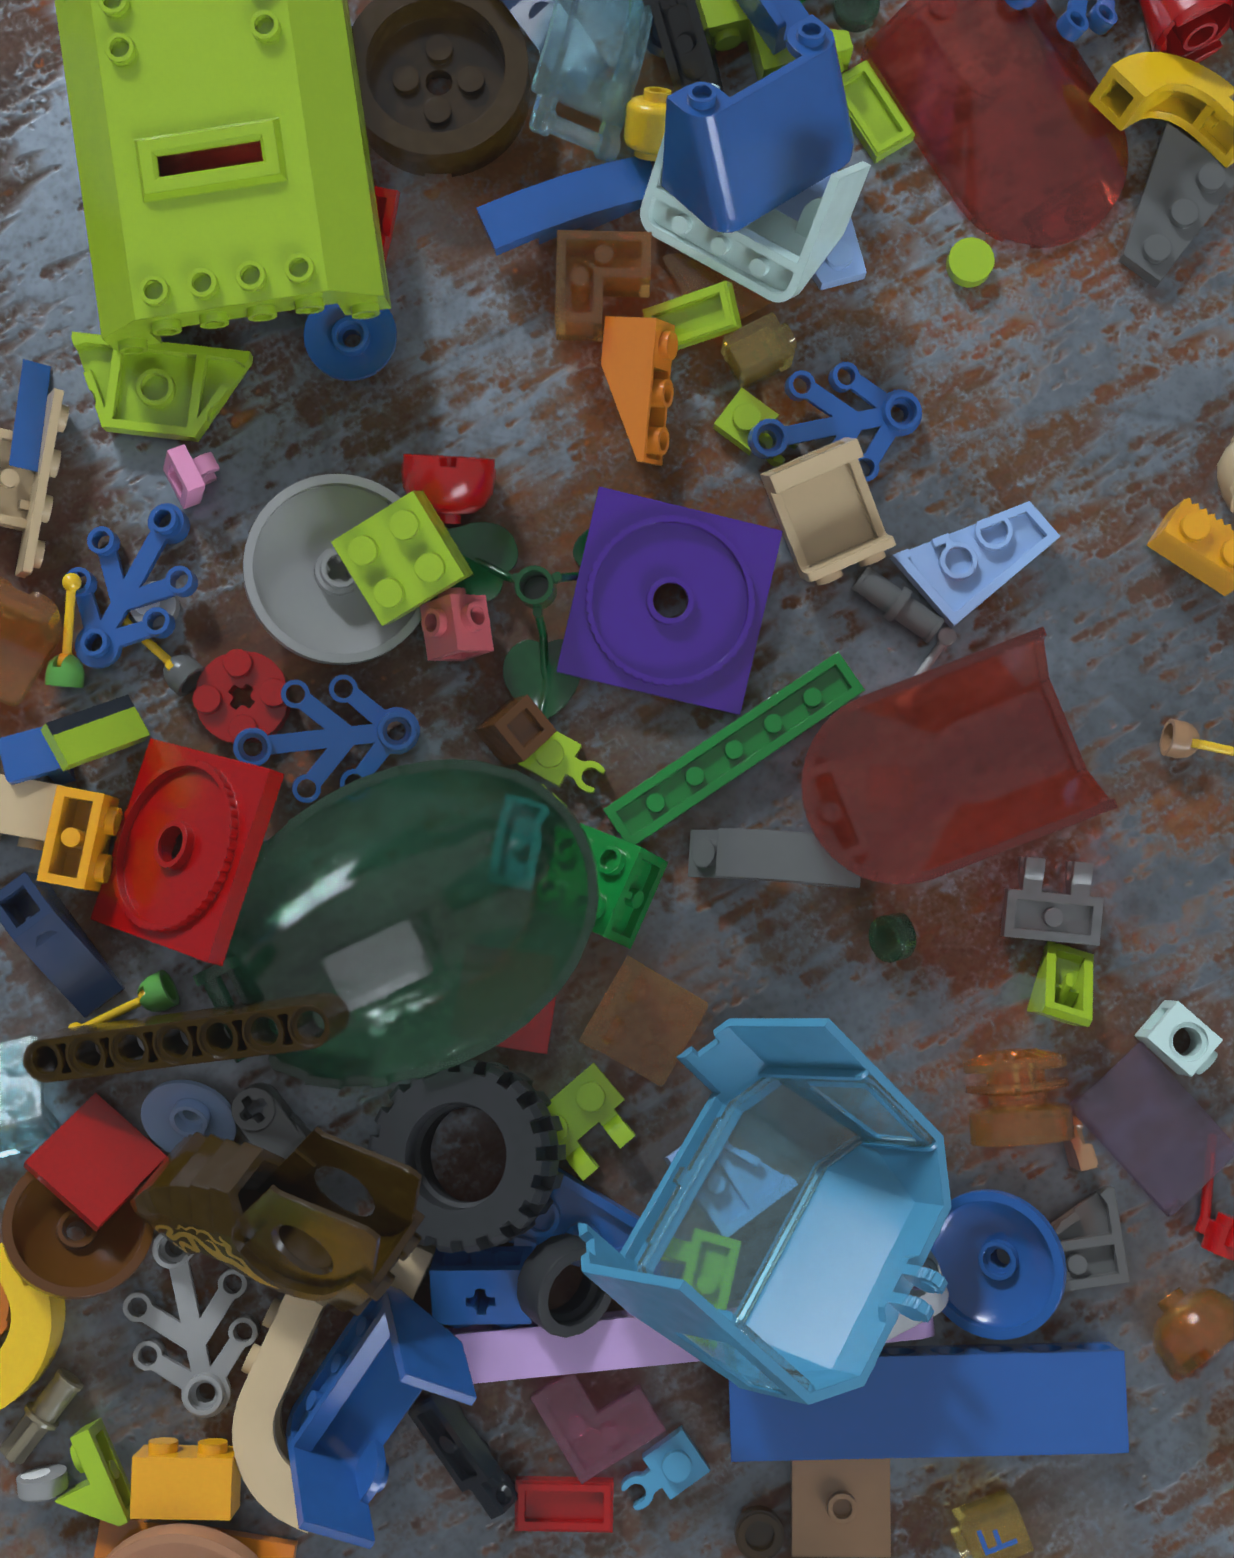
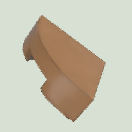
[1058,1115,1098,1171]

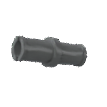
[851,565,945,643]

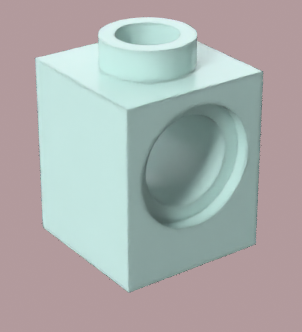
[1134,1000,1223,1077]

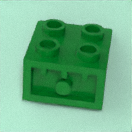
[531,819,668,949]

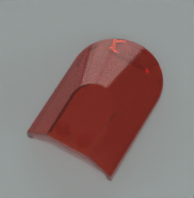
[861,0,1128,249]
[801,627,1118,885]

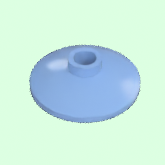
[141,1079,237,1153]

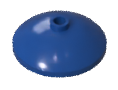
[931,1189,1067,1340]

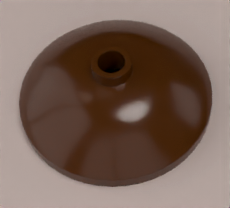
[1,1171,154,1300]

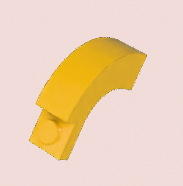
[1088,52,1234,168]
[0,1243,66,1410]

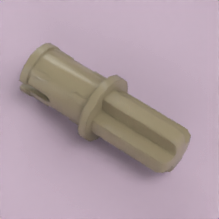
[0,1368,84,1464]

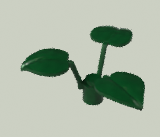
[447,522,589,719]

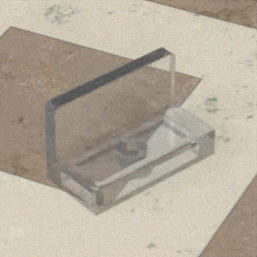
[323,920,434,1012]

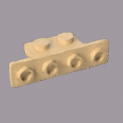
[0,388,69,578]

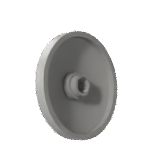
[243,474,429,665]

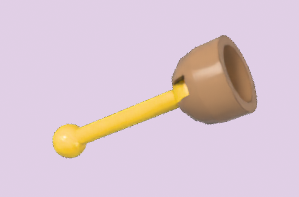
[1160,719,1234,758]

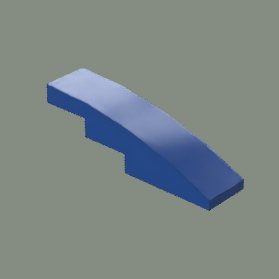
[476,157,653,256]

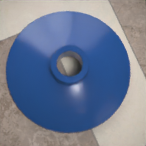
[303,303,397,381]

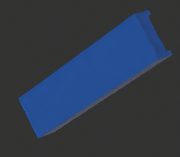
[728,1342,1129,1462]

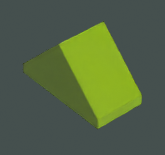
[1027,941,1094,1027]

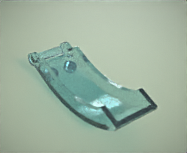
[529,0,653,162]

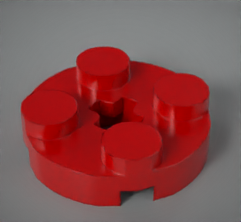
[192,649,290,744]

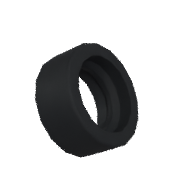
[517,1233,611,1338]

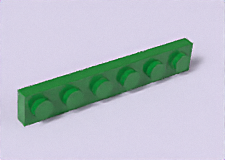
[603,652,865,845]

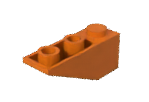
[601,316,678,466]

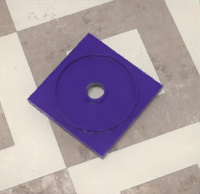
[556,486,783,715]

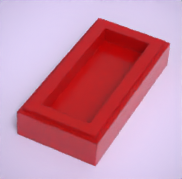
[514,1476,614,1533]

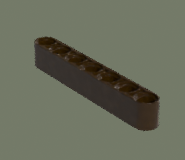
[23,993,349,1083]

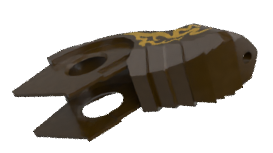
[130,1127,425,1316]

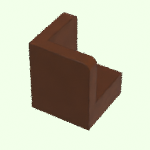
[474,694,557,766]

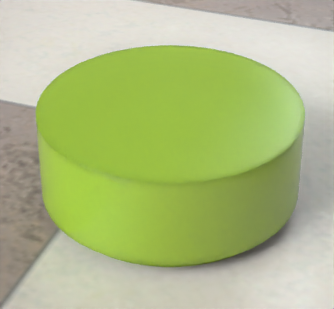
[946,237,995,288]

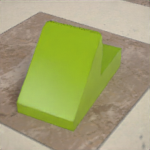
[55,1418,131,1527]

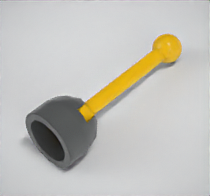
[122,614,205,697]

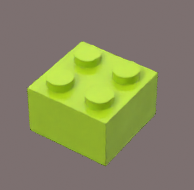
[331,491,473,626]

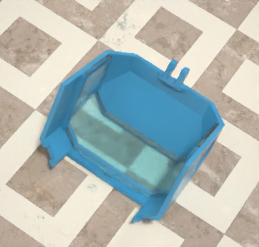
[578,1018,952,1405]

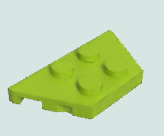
[71,332,253,442]

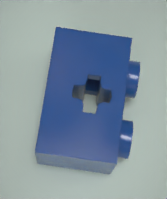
[429,1246,533,1328]

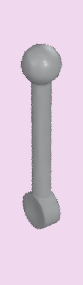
[893,627,957,710]

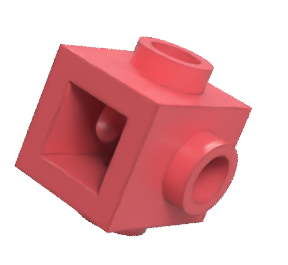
[420,588,494,661]

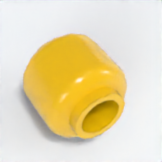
[624,87,672,161]

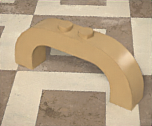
[232,1244,436,1534]

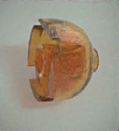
[1151,1287,1234,1383]

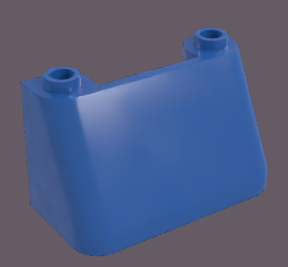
[662,14,854,233]

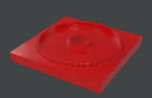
[90,738,285,966]

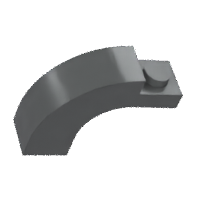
[688,828,863,888]

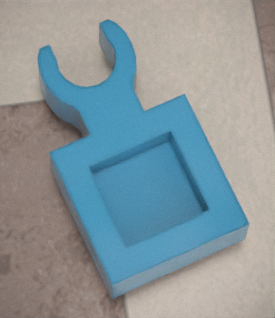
[621,1425,711,1510]

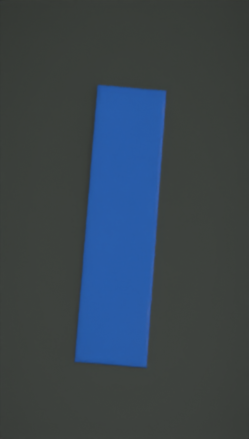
[9,359,51,472]

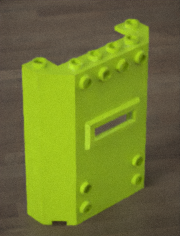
[55,0,391,355]

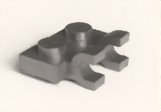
[1000,856,1104,946]

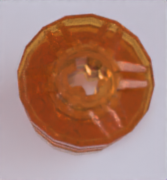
[962,1047,1075,1147]

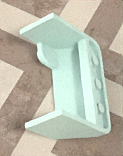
[640,83,871,303]

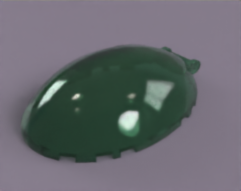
[193,759,599,1089]

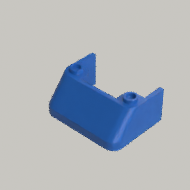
[286,1286,477,1549]

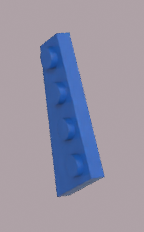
[509,1167,681,1278]

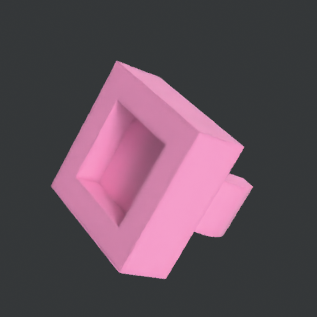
[163,444,220,509]

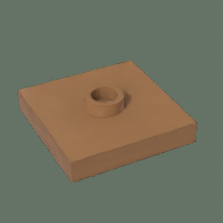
[790,1458,891,1557]

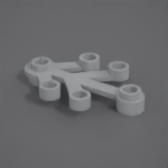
[123,1234,260,1418]

